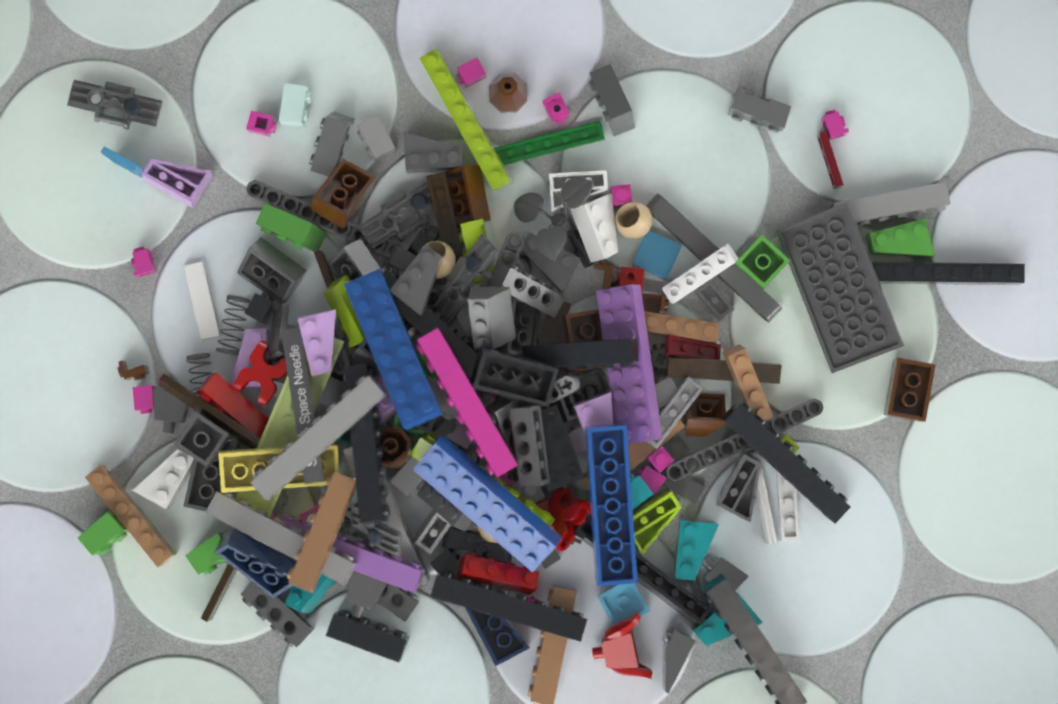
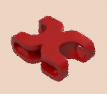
[233,340,287,407]
[548,486,591,551]

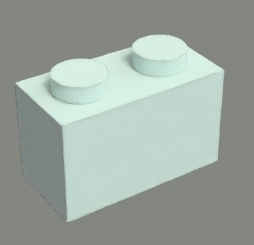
[279,83,311,127]

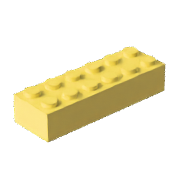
[219,443,339,493]

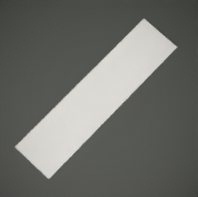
[488,202,519,257]

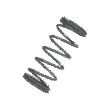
[216,295,251,356]
[186,353,213,413]

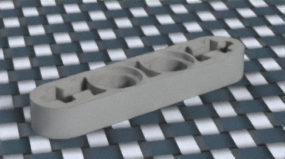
[517,375,580,410]

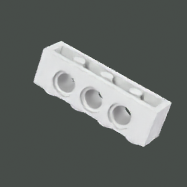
[662,243,739,304]

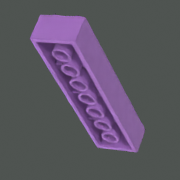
[596,284,663,444]

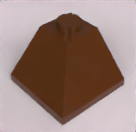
[685,393,726,437]

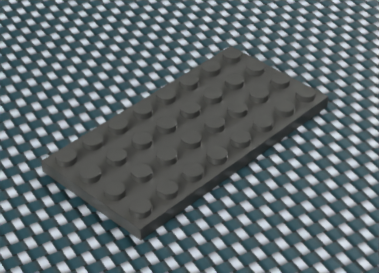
[776,202,905,373]

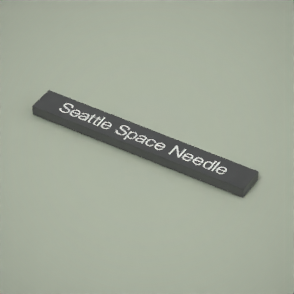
[281,327,324,484]

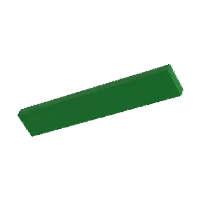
[494,121,605,166]

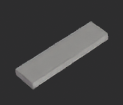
[647,376,704,449]

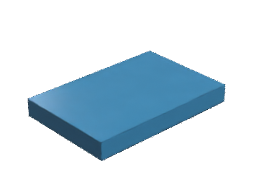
[101,146,144,178]

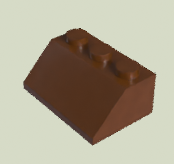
[445,165,491,229]

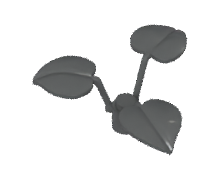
[513,178,593,261]

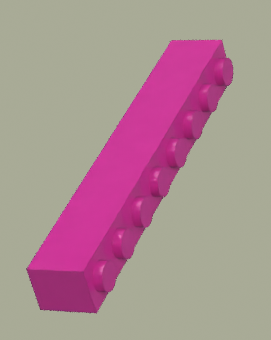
[415,328,517,477]

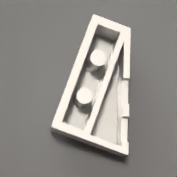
[549,170,608,212]
[571,193,618,262]
[132,449,194,509]

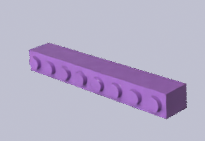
[277,513,425,593]

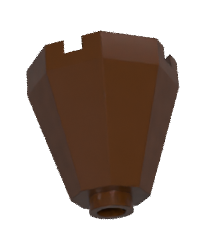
[489,74,527,113]
[379,427,412,469]

